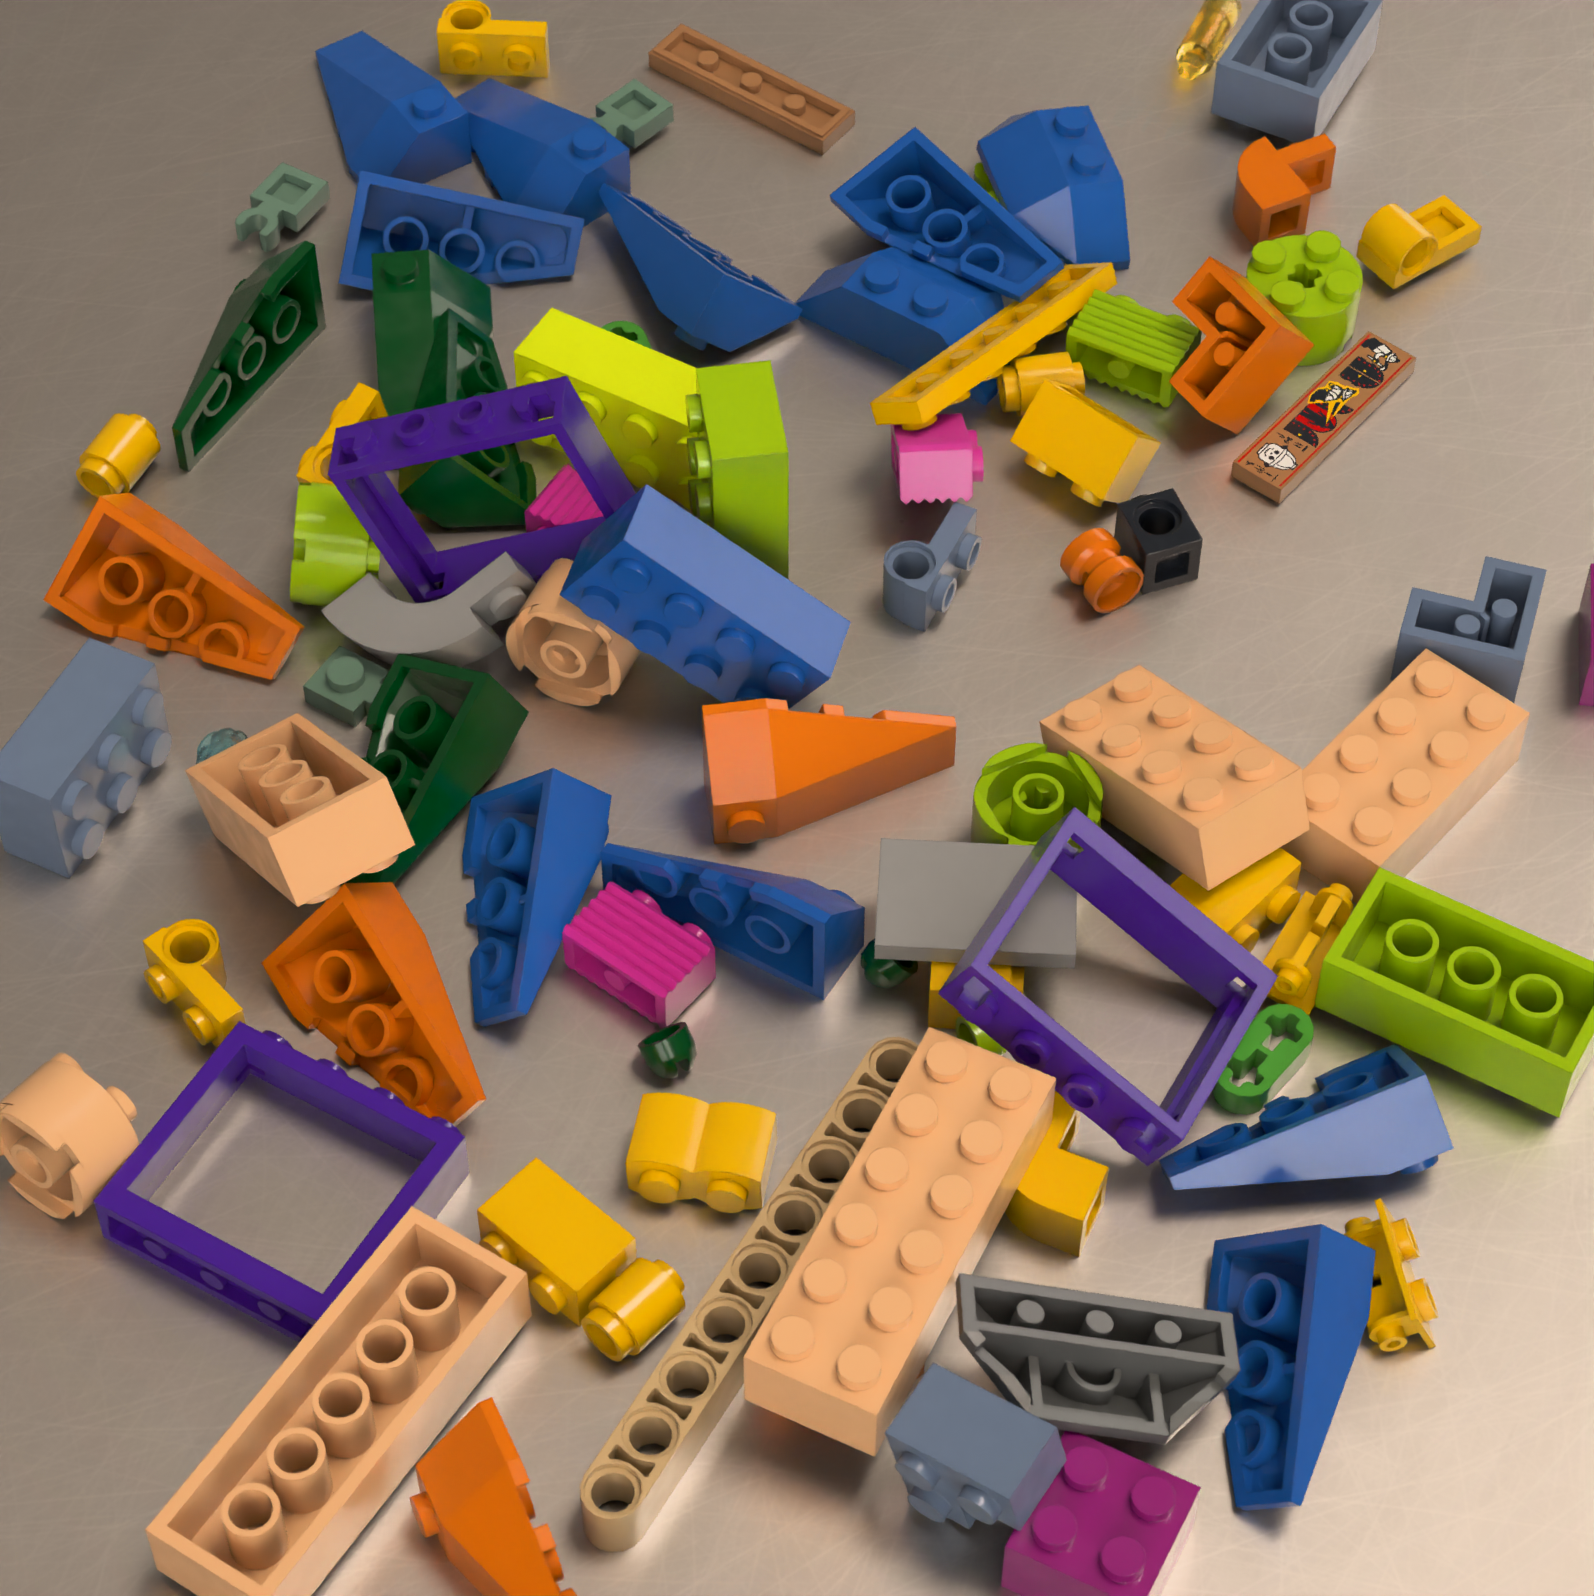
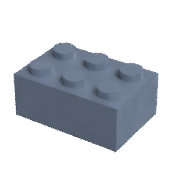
[1211,0,1383,143]
[0,637,172,879]

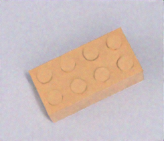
[1280,648,1530,904]
[1039,665,1310,891]
[185,713,415,907]

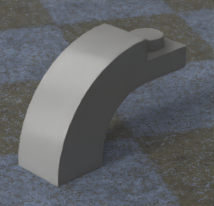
[321,551,536,667]

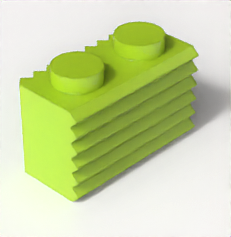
[1065,289,1202,408]

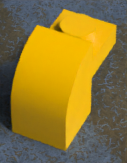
[1005,1091,1109,1257]

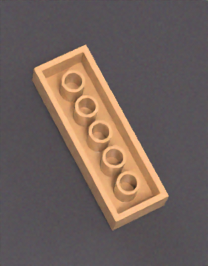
[743,1027,1056,1457]
[145,1206,532,1596]

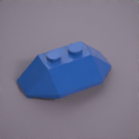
[976,105,1130,270]
[795,247,1010,406]

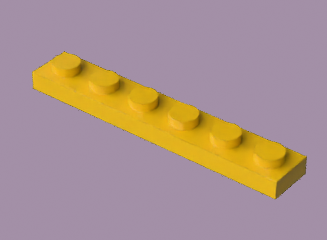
[870,262,1118,431]

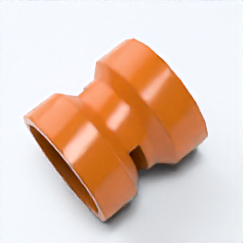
[1060,528,1144,613]

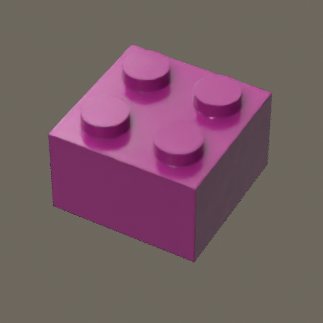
[1001,1431,1201,1596]

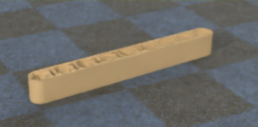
[580,1037,919,1552]

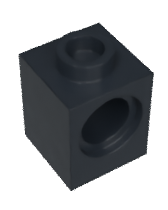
[1114,488,1203,595]

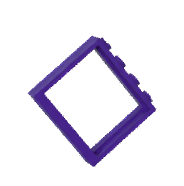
[328,376,636,603]
[938,807,1278,1166]
[93,1021,470,1342]

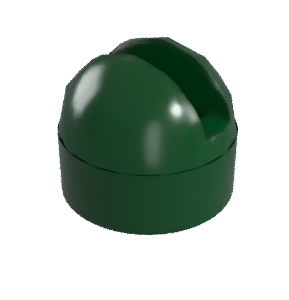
[861,938,918,988]
[638,1022,697,1079]

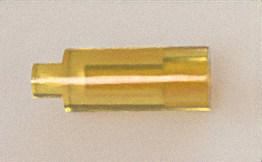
[1176,0,1242,80]

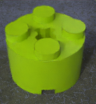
[1246,230,1363,366]
[290,482,381,606]
[971,743,1103,851]

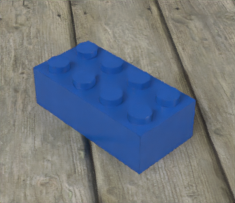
[559,484,851,710]

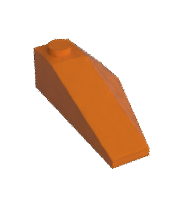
[43,492,305,680]
[702,698,957,844]
[261,882,486,1127]
[410,1397,577,1596]

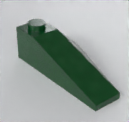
[172,240,326,472]
[371,250,494,470]
[398,308,536,528]
[340,654,529,887]

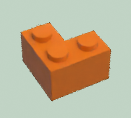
[1168,256,1314,435]

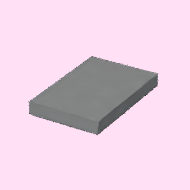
[874,838,1078,969]

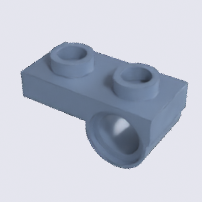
[882,502,982,632]

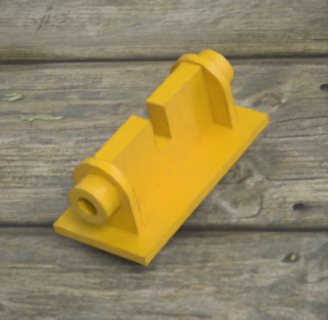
[1263,883,1353,1016]
[1344,1198,1439,1352]

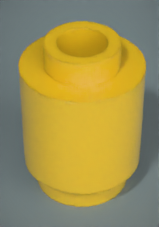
[997,351,1085,417]
[76,413,161,498]
[581,1258,686,1362]

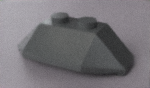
[955,1273,1240,1445]

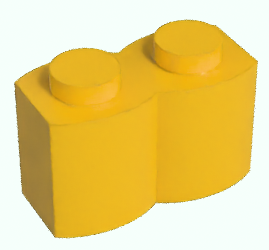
[625,1092,778,1213]

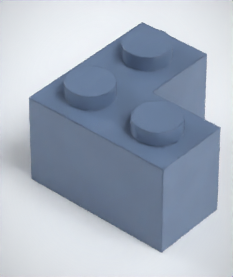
[1390,556,1547,703]
[885,1362,1067,1531]

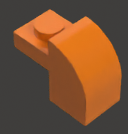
[1232,133,1336,246]

